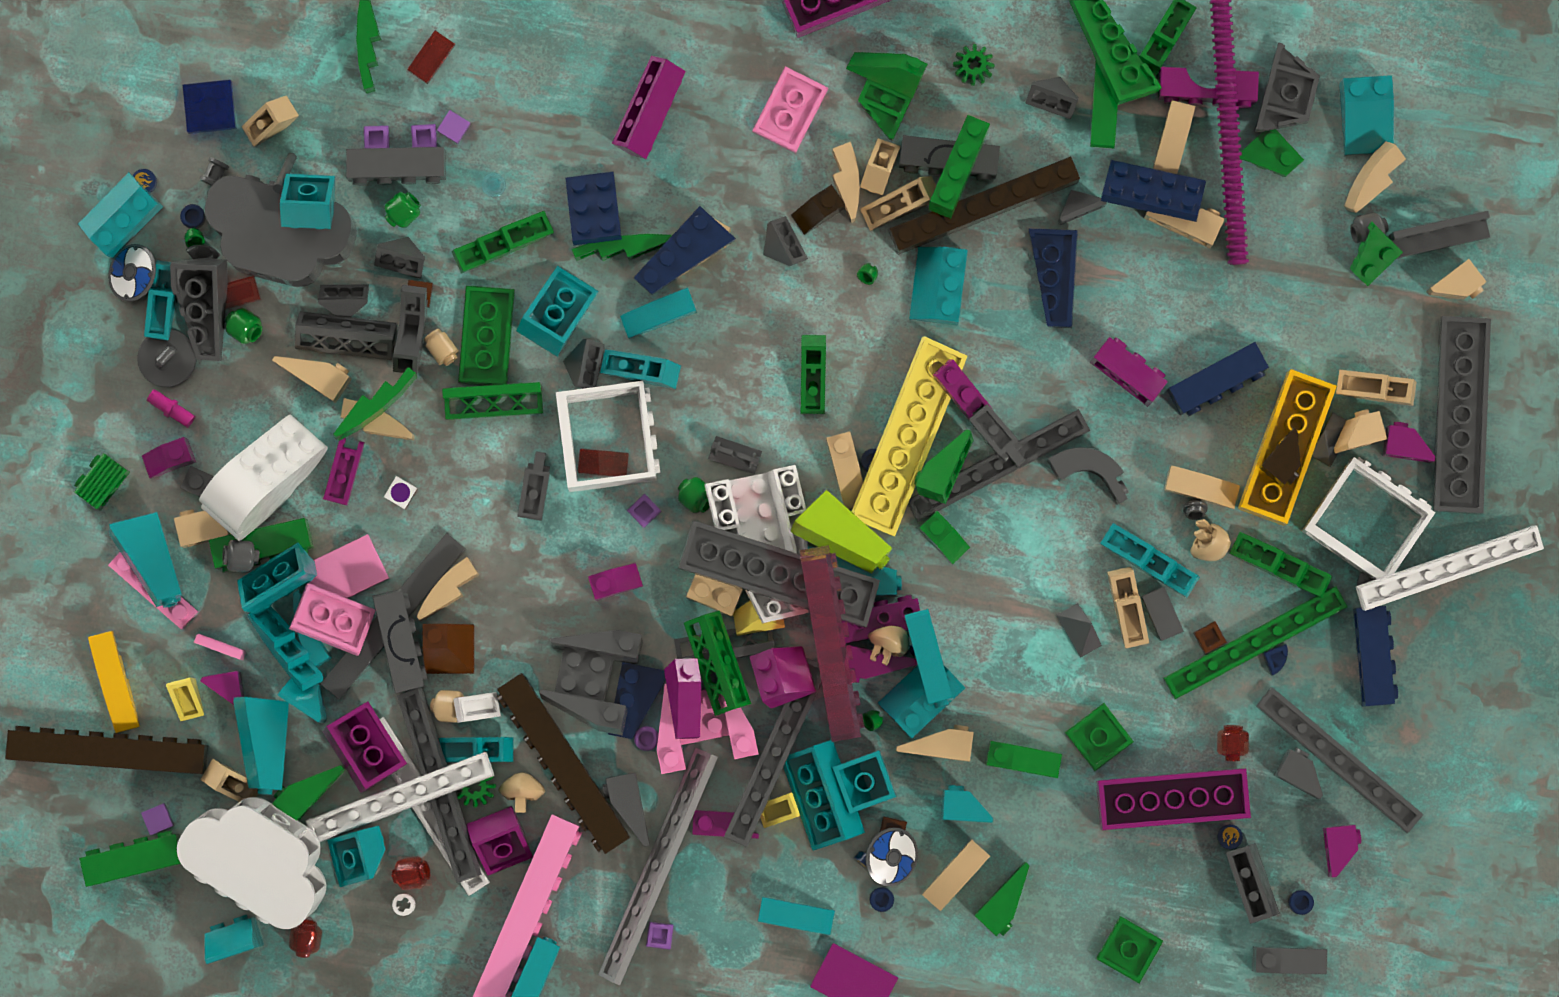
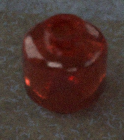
[1217,725,1249,761]
[392,856,430,891]
[289,919,322,958]

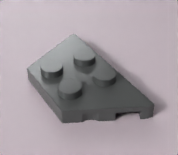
[1255,43,1320,133]

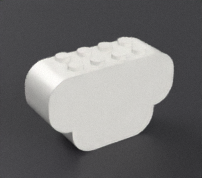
[199,414,328,541]
[177,797,326,929]

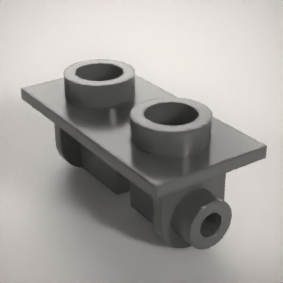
[708,436,762,474]

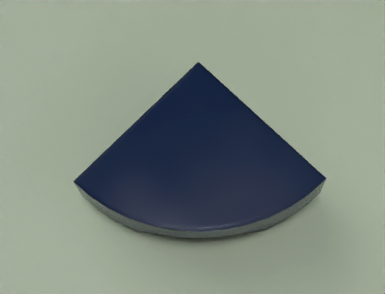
[1263,644,1288,676]

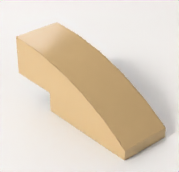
[1153,100,1196,174]
[832,141,860,223]
[1344,141,1406,213]
[1336,370,1417,406]
[341,398,415,441]
[1164,465,1240,509]
[417,557,479,622]
[1107,566,1149,649]
[922,839,990,911]

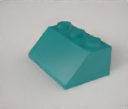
[78,172,164,258]
[909,247,968,326]
[237,543,317,613]
[878,665,965,739]

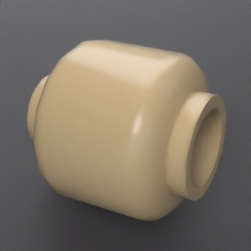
[430,690,464,723]

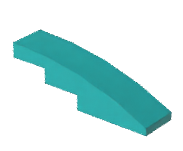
[1100,523,1200,598]
[247,606,323,691]

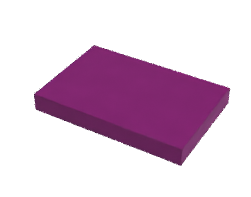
[810,943,898,997]

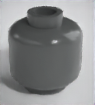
[1350,212,1389,244]
[222,540,259,572]

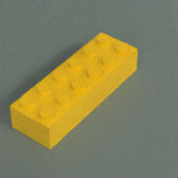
[1238,369,1337,526]

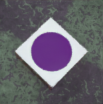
[384,476,418,510]

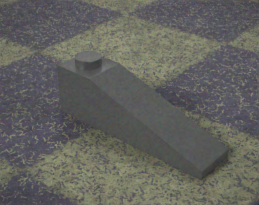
[170,258,228,361]

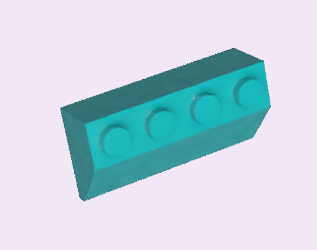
[783,739,865,851]

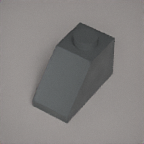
[1274,748,1323,799]

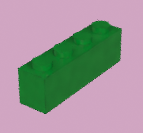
[928,115,990,219]
[209,518,314,573]
[79,830,181,887]

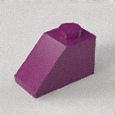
[1382,422,1435,463]
[142,437,196,479]
[588,563,643,601]
[1323,825,1362,877]

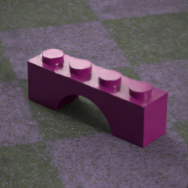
[1158,67,1259,108]

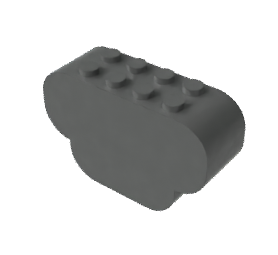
[205,175,357,287]

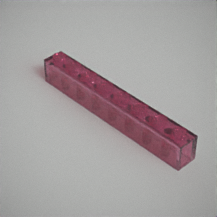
[799,545,864,742]

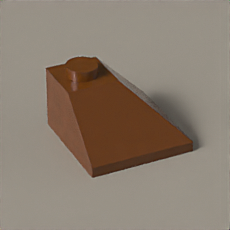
[423,624,474,674]

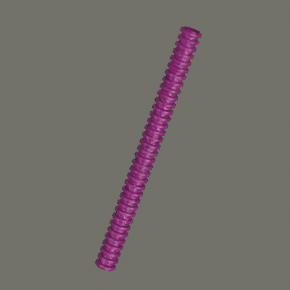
[1209,0,1249,265]

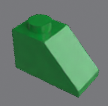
[919,511,970,565]

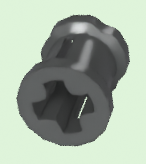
[199,157,229,186]

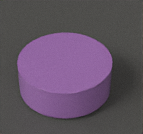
[634,726,658,751]

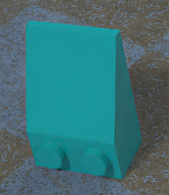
[1339,75,1394,155]
[516,266,599,357]
[205,914,264,964]

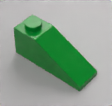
[846,52,928,98]
[801,335,826,414]
[914,429,974,504]
[985,741,1062,778]
[272,765,346,821]
[974,862,1030,937]

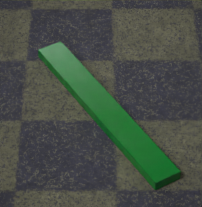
[1163,586,1348,699]

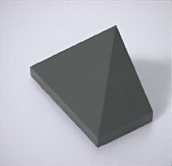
[1025,77,1078,119]
[1059,190,1107,225]
[763,216,808,266]
[374,237,425,279]
[318,284,369,317]
[563,339,605,389]
[1312,413,1346,467]
[1056,603,1102,658]

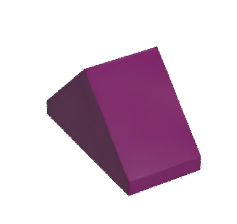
[200,671,245,705]

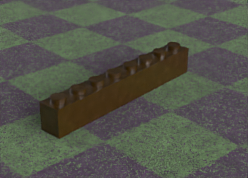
[889,156,1080,255]
[496,673,631,854]
[5,726,208,774]

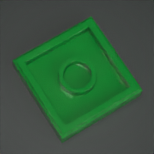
[1065,703,1134,772]
[1096,916,1163,984]

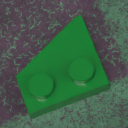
[858,79,912,141]
[1240,129,1304,177]
[1350,222,1403,286]

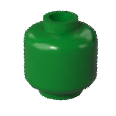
[384,192,421,228]
[225,308,262,344]
[678,477,710,513]

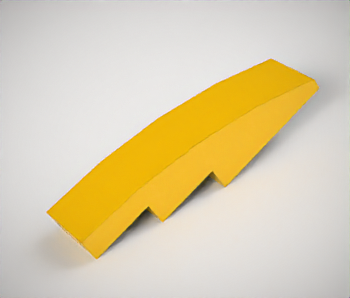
[88,631,140,733]

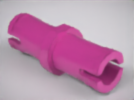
[146,389,196,428]

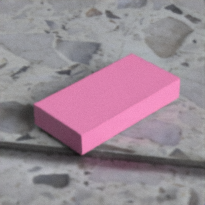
[194,634,246,660]

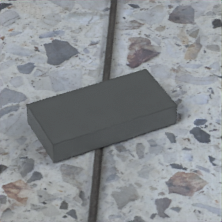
[1141,587,1184,641]

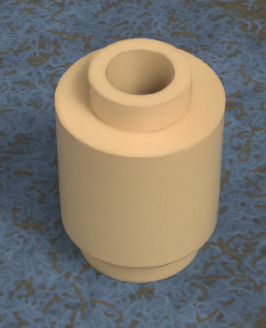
[424,328,459,366]

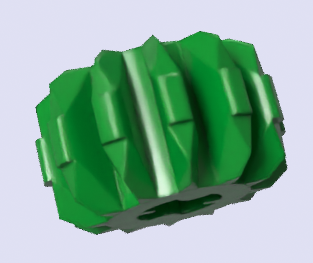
[953,44,995,86]
[457,776,496,808]

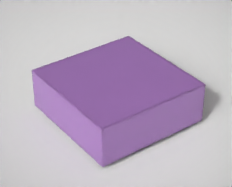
[437,110,471,144]
[411,124,437,148]
[364,126,390,148]
[627,494,662,528]
[141,803,174,836]
[646,922,674,950]

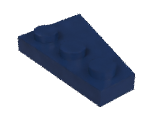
[608,662,666,739]

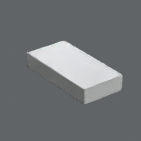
[453,692,501,723]

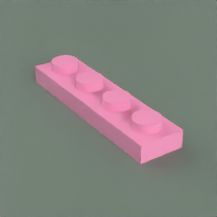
[108,552,199,630]

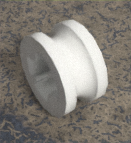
[392,893,416,916]

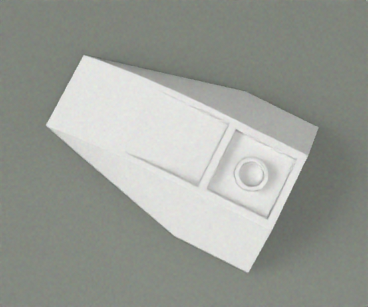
[705,465,809,623]

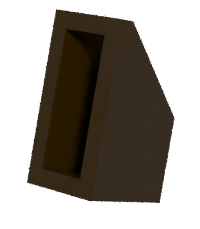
[791,184,845,235]
[1259,428,1301,487]

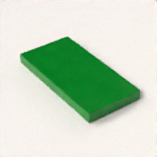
[458,286,515,385]

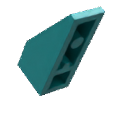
[600,349,681,389]

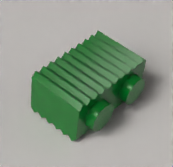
[74,453,130,511]

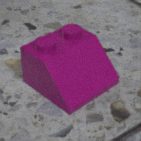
[749,646,816,709]
[466,806,533,876]

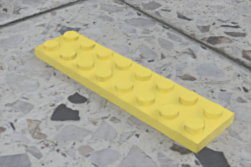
[852,337,967,537]

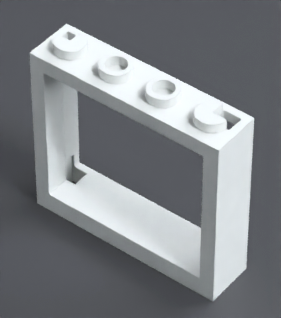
[556,381,661,492]
[1302,457,1435,580]

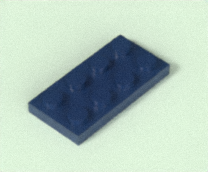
[1101,160,1206,222]

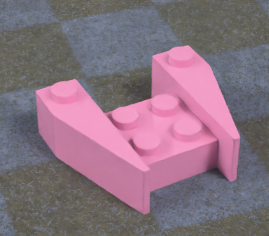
[657,684,759,774]

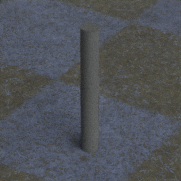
[273,153,297,193]

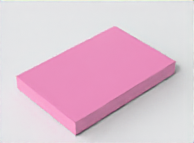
[752,66,828,154]
[309,534,390,599]
[289,583,376,656]

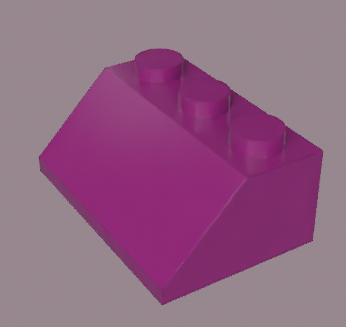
[1090,337,1168,407]
[322,701,407,793]

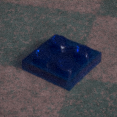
[182,79,237,134]

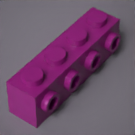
[612,56,686,159]
[821,595,920,648]

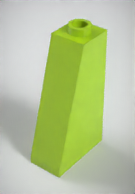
[790,490,892,574]

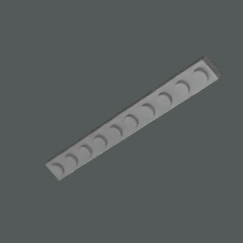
[598,748,718,985]

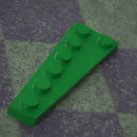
[1069,0,1162,105]

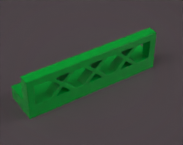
[442,382,543,420]
[684,610,751,716]

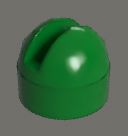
[184,228,205,247]
[857,263,878,285]
[862,710,883,731]

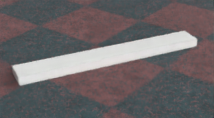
[1355,525,1544,611]
[380,717,490,896]
[305,752,495,842]

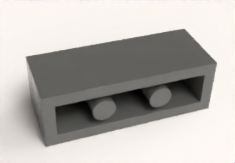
[1226,843,1280,924]

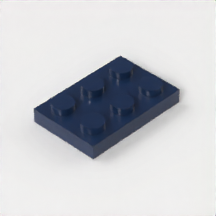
[565,171,622,246]

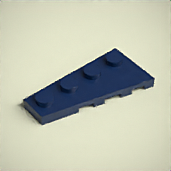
[634,206,736,295]
[1029,228,1078,328]

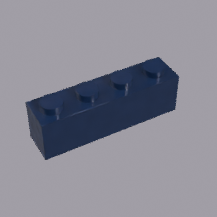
[1167,342,1269,417]
[1353,606,1398,707]

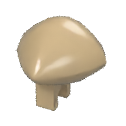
[1190,519,1231,561]
[868,626,909,666]
[498,772,545,813]

